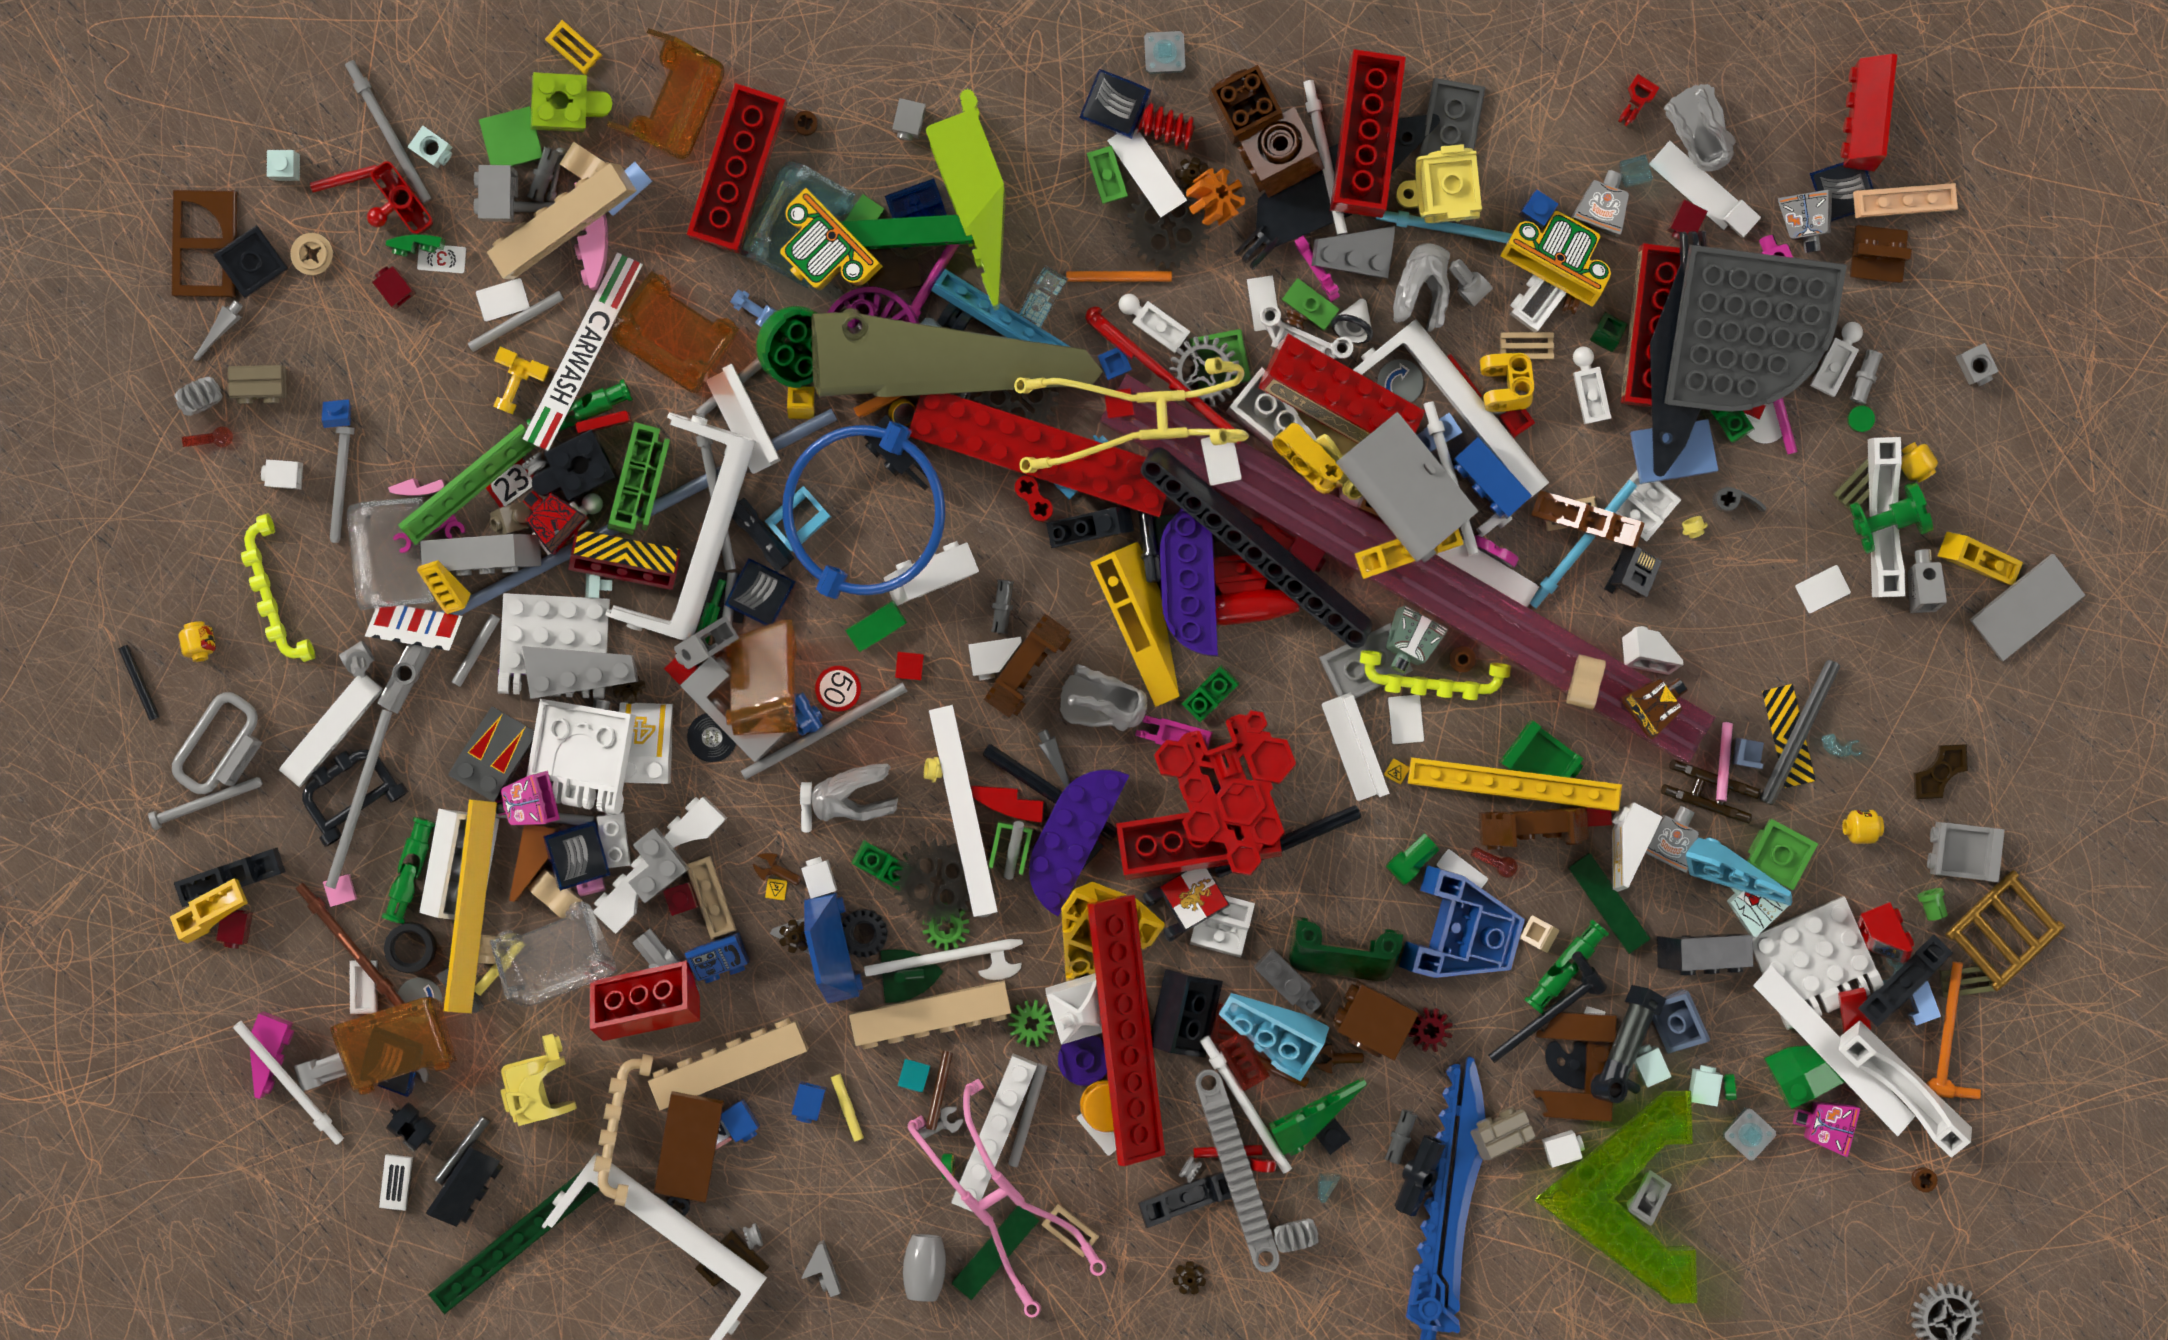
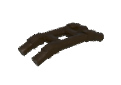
[1661,759,1761,824]

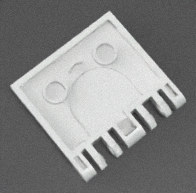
[498,593,610,699]
[526,699,636,815]
[1752,896,1884,1030]

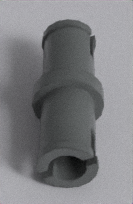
[527,146,560,202]
[991,579,1014,634]
[1384,1109,1418,1165]

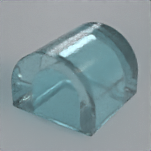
[1619,154,1653,188]

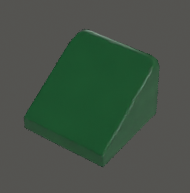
[1590,312,1628,352]

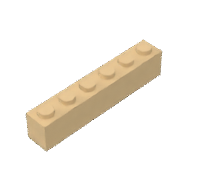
[487,162,637,280]
[849,980,1011,1049]
[648,1018,809,1111]

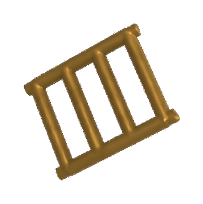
[1945,870,2065,992]

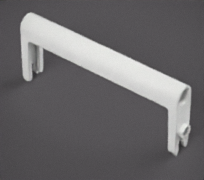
[1353,319,1549,537]
[605,412,756,640]
[542,1152,767,1340]

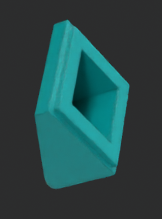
[897,1059,931,1093]

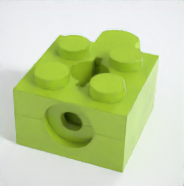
[531,72,612,132]

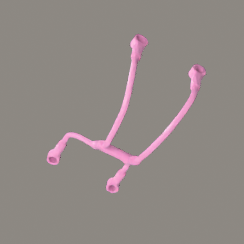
[908,1079,1107,1317]

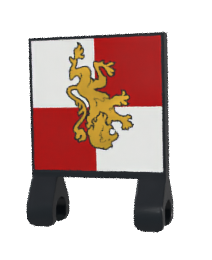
[1143,868,1230,942]

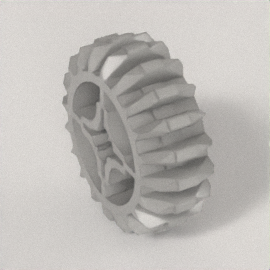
[1169,336,1239,406]
[1911,1282,1984,1340]

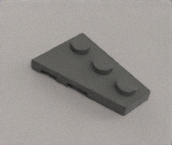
[1311,226,1396,279]

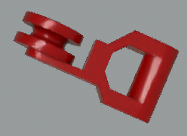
[1618,73,1660,127]

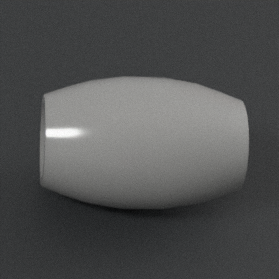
[903,1234,946,1302]

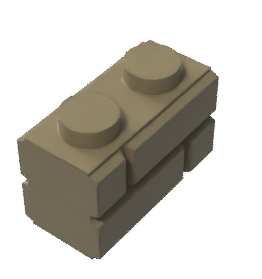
[228,365,287,404]
[1470,1107,1536,1160]

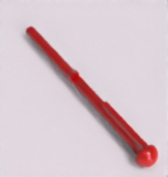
[1085,306,1242,444]

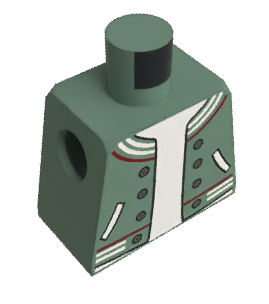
[1386,606,1448,673]

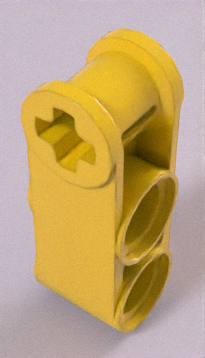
[1272,423,1343,494]

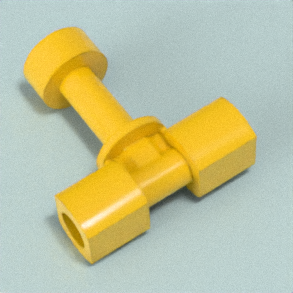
[493,347,550,415]

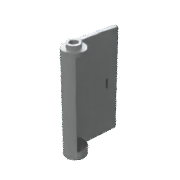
[1336,412,1478,563]

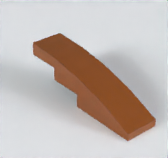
[1531,490,1645,548]

